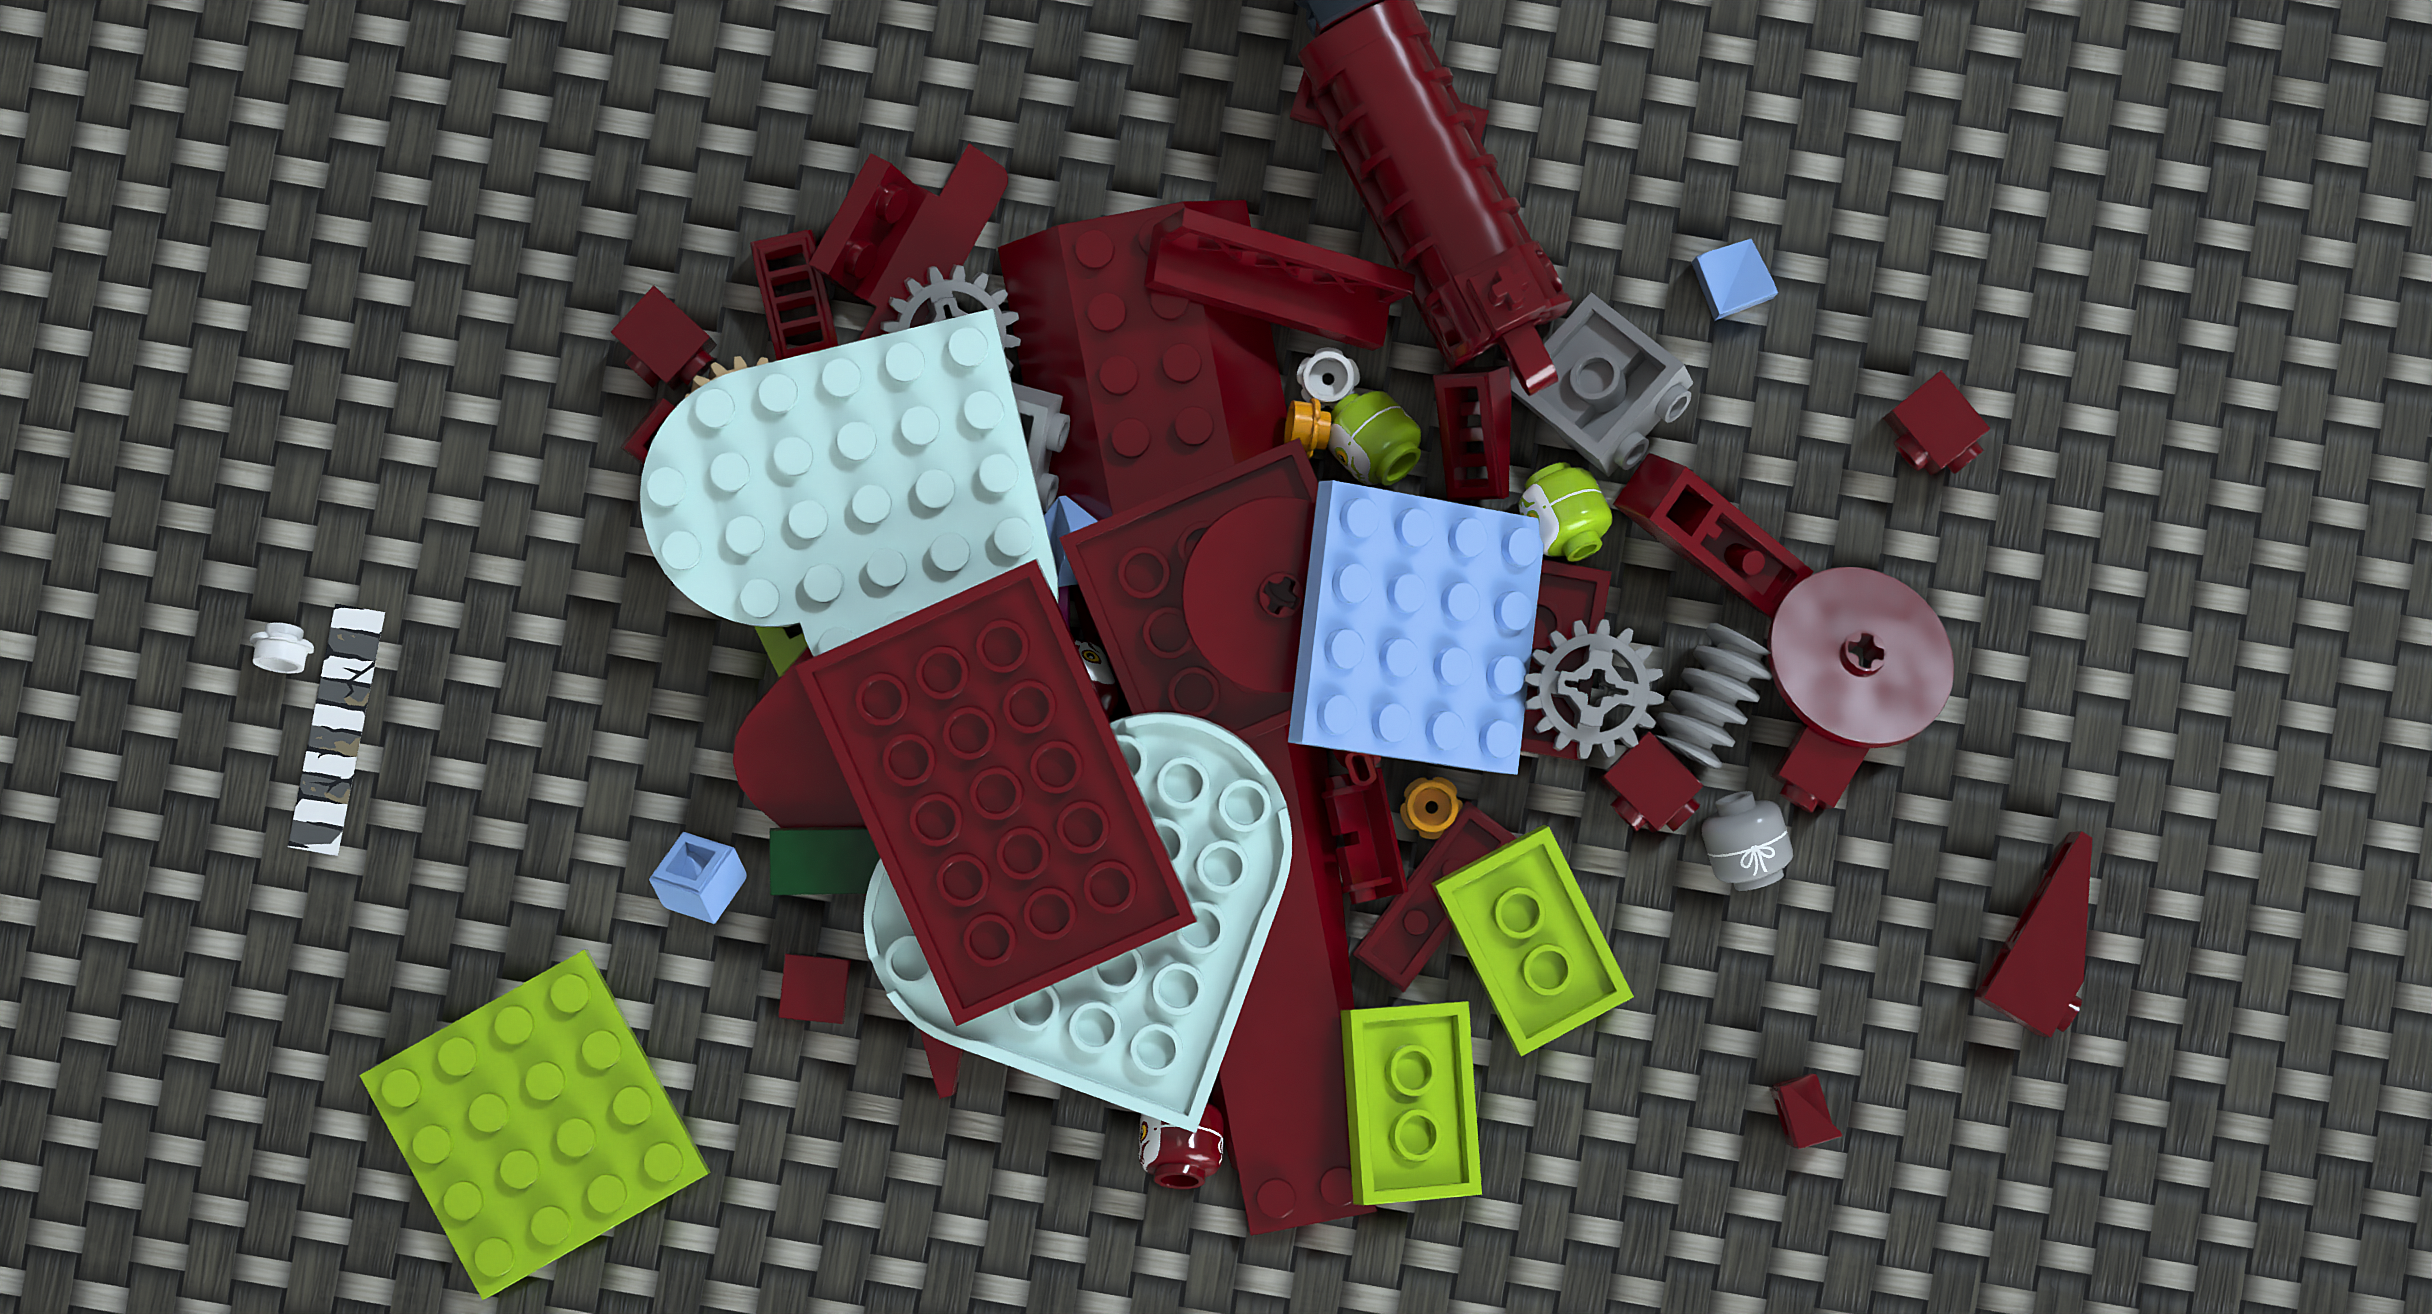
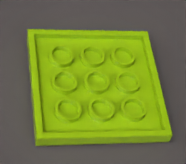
[359,949,711,1300]

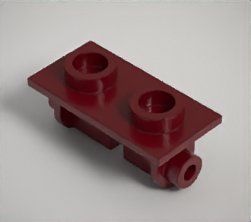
[1321,767,1409,904]

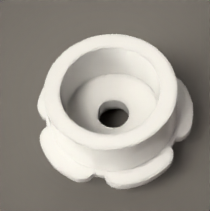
[1297,347,1360,409]
[250,623,314,673]

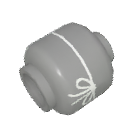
[1702,791,1793,891]

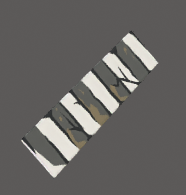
[288,603,385,856]

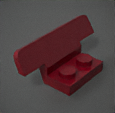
[808,143,1008,341]

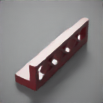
[1144,208,1416,351]

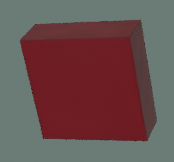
[778,954,851,1024]

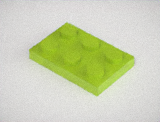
[1431,824,1634,1057]
[1341,1001,1482,1205]

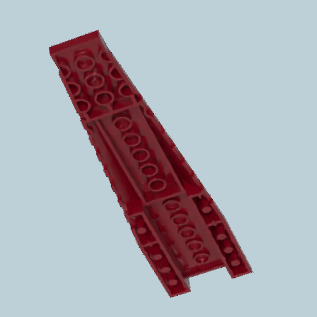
[998,200,1377,1236]

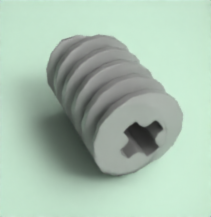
[1654,623,1772,769]

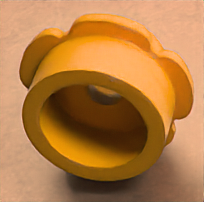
[1284,398,1331,460]
[1400,777,1463,839]

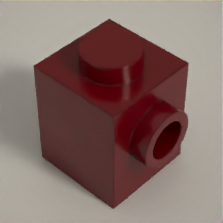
[611,285,717,391]
[1883,370,1990,476]
[1599,731,1704,832]

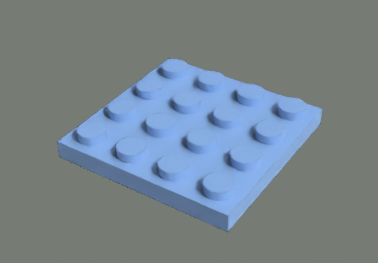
[1288,480,1544,775]

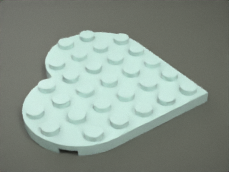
[640,309,1059,657]
[864,712,1292,1133]

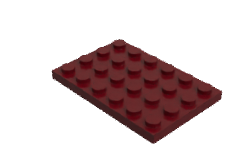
[795,558,1198,1027]

